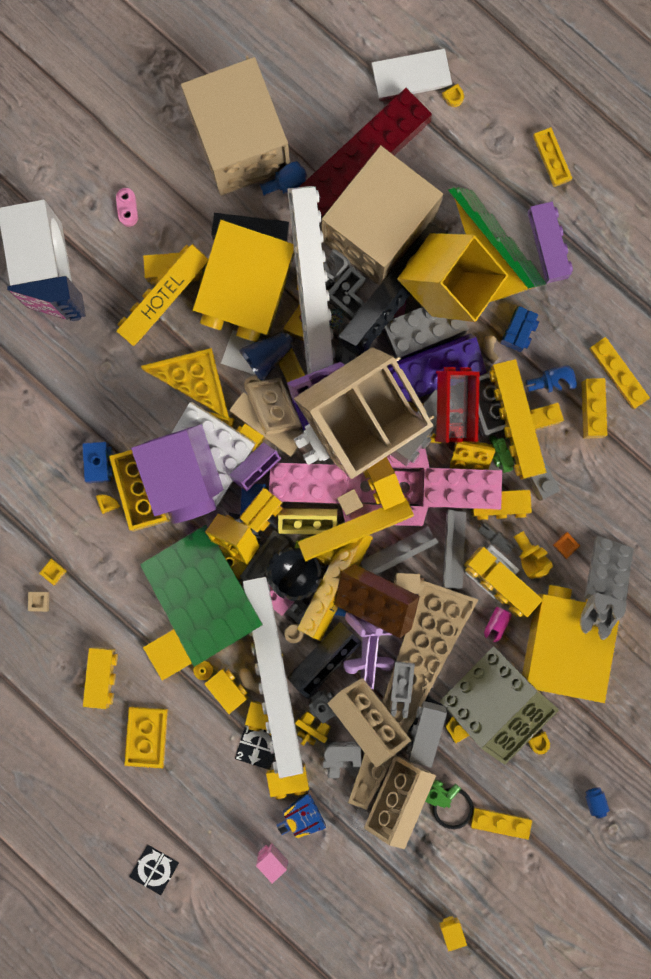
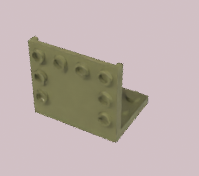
[440,646,559,765]

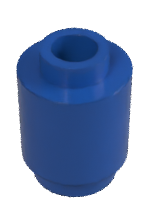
[585,787,610,818]

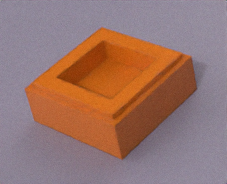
[553,532,580,559]

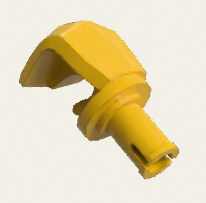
[513,531,553,579]

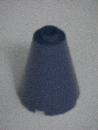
[239,331,294,381]

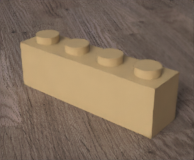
[229,392,303,458]

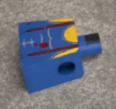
[277,791,326,838]

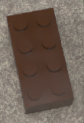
[334,564,420,638]

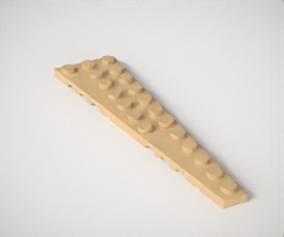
[348,581,478,810]

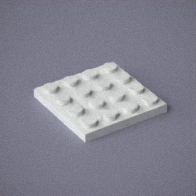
[172,402,256,507]

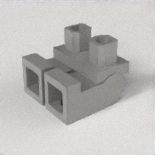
[323,741,361,778]

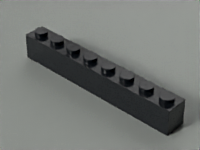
[339,223,449,355]

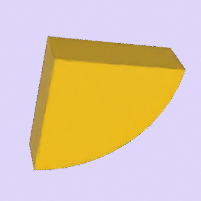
[96,495,121,514]

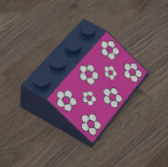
[7,276,86,321]

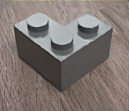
[328,266,365,321]

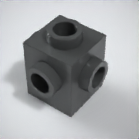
[309,689,336,723]

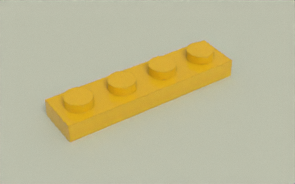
[589,337,650,410]

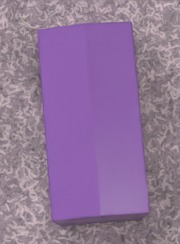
[229,442,281,491]

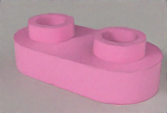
[116,188,138,227]

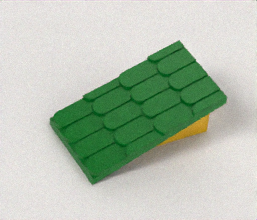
[448,187,546,302]
[140,525,263,667]

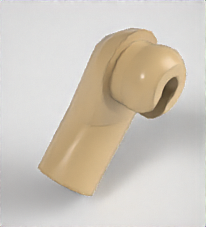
[482,335,499,364]
[239,668,260,694]

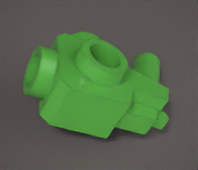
[489,435,515,473]
[425,779,461,808]

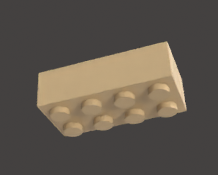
[327,678,411,768]
[364,755,436,849]

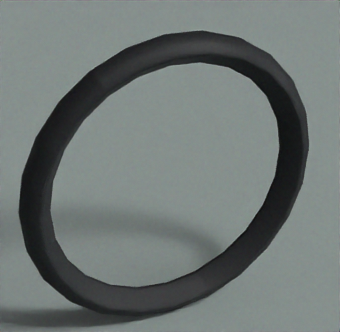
[432,788,474,830]

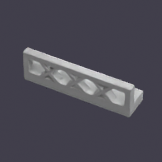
[442,510,466,589]
[361,527,438,575]

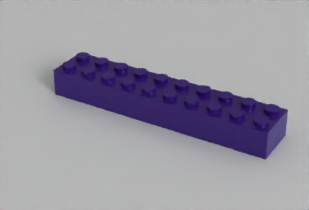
[292,333,487,432]

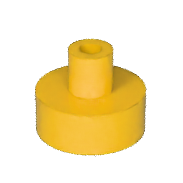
[193,660,213,680]

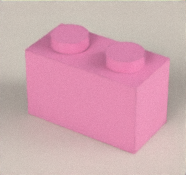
[256,843,288,884]

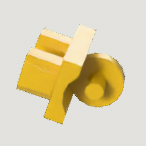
[295,711,330,746]

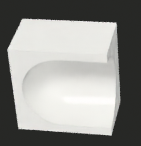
[0,200,72,286]

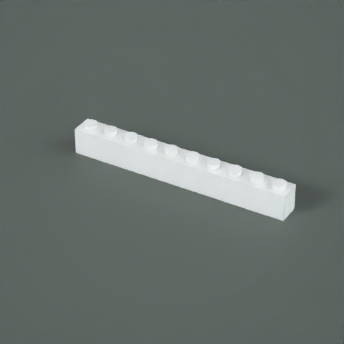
[288,186,335,374]
[242,577,304,778]

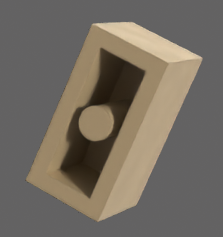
[394,573,424,594]

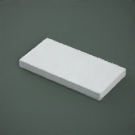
[372,49,452,100]

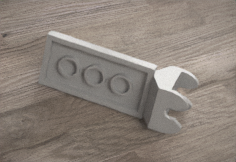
[580,535,634,640]

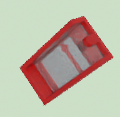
[435,367,480,443]

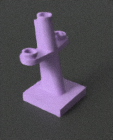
[344,612,394,689]

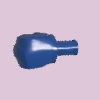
[259,161,307,196]
[526,365,577,393]

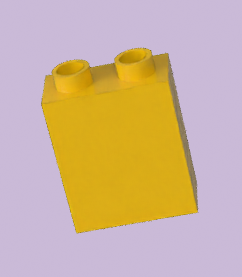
[193,220,295,342]
[522,585,619,703]

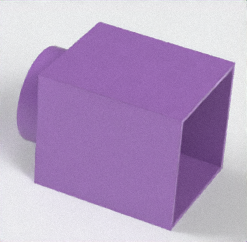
[131,424,224,524]

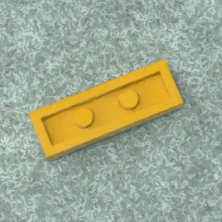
[533,127,572,187]
[470,807,532,840]

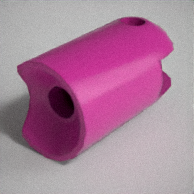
[484,607,512,642]

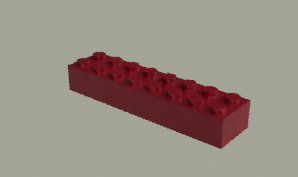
[299,88,432,222]

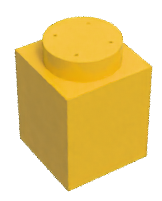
[398,233,508,322]

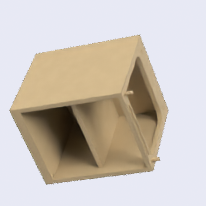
[181,56,290,196]
[322,146,443,285]
[294,347,434,479]

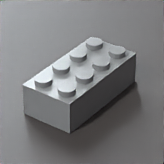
[383,307,469,359]

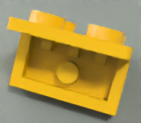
[449,441,495,470]

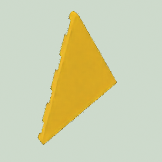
[141,348,229,419]

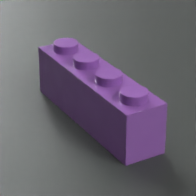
[527,201,573,284]

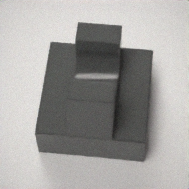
[285,600,308,624]

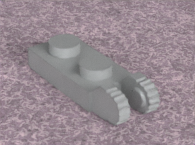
[391,661,415,718]

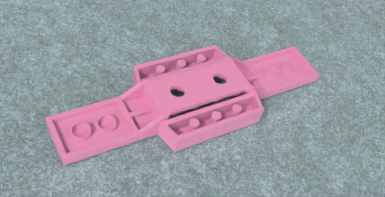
[269,448,502,526]

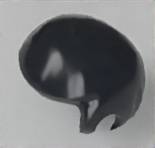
[266,547,321,601]

